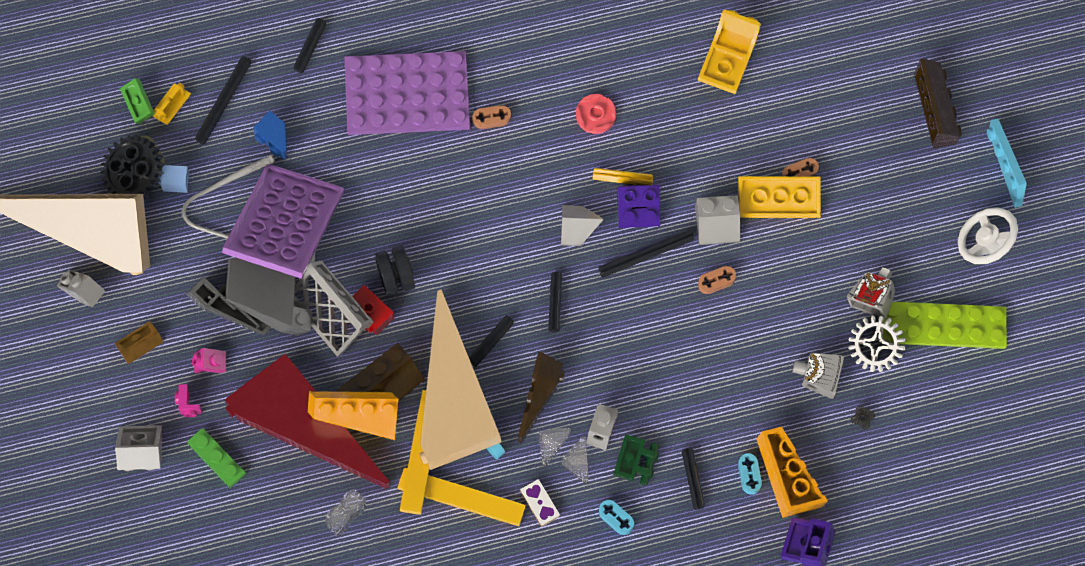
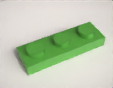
[187,428,246,489]

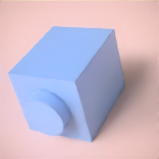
[158,165,189,193]

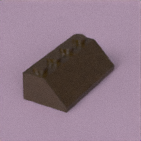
[914,58,962,148]
[335,343,425,432]

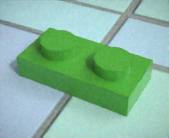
[120,78,155,124]

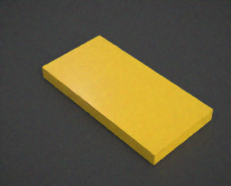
[738,176,821,218]

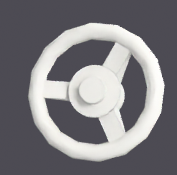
[958,207,1018,264]

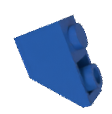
[253,111,287,160]

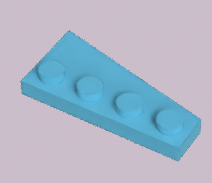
[987,119,1027,208]

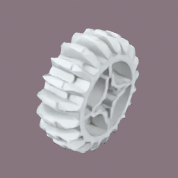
[849,316,906,372]

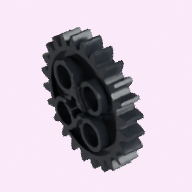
[100,135,164,199]

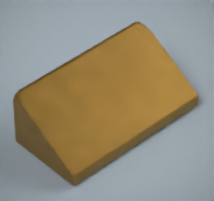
[114,321,163,364]

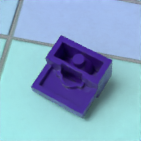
[617,185,660,228]
[781,517,835,566]

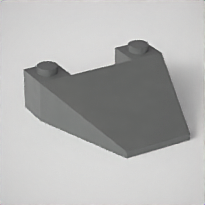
[226,251,316,336]
[185,277,271,336]

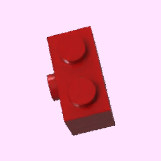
[352,285,394,336]

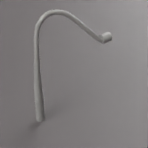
[181,154,275,240]

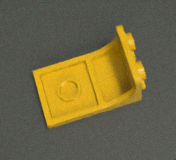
[698,10,761,94]

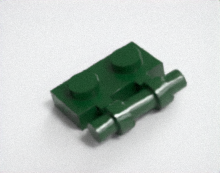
[613,434,659,486]

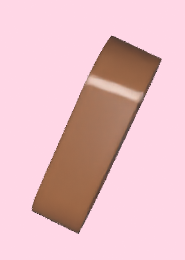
[473,106,511,129]
[781,158,819,177]
[698,266,736,294]

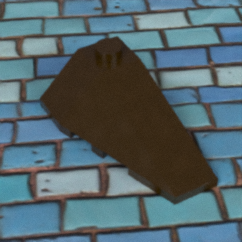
[518,352,565,443]

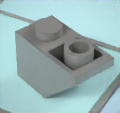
[57,269,105,307]

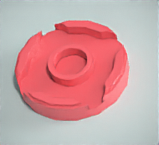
[576,94,616,134]

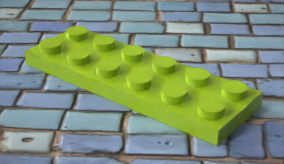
[881,302,1007,349]

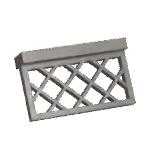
[294,260,373,357]

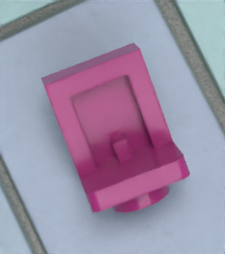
[192,348,226,374]
[175,384,202,417]

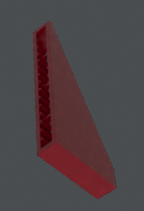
[224,354,390,489]

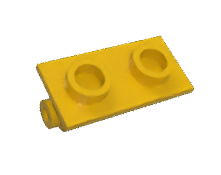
[153,83,191,125]

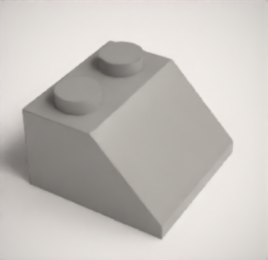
[695,195,740,245]
[115,425,162,471]

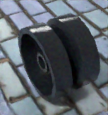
[374,245,415,297]

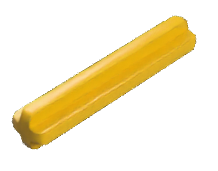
[593,168,653,185]

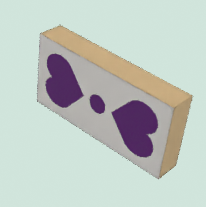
[520,479,560,527]

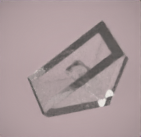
[538,427,571,468]
[561,437,589,483]

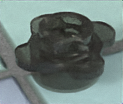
[851,405,875,430]

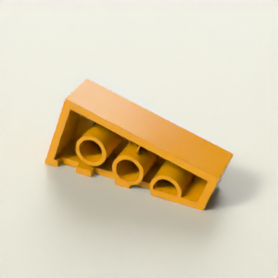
[308,391,398,440]
[756,427,828,518]

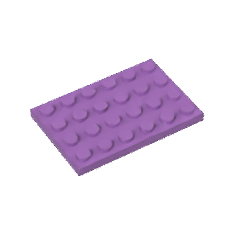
[345,51,470,135]
[222,164,344,279]

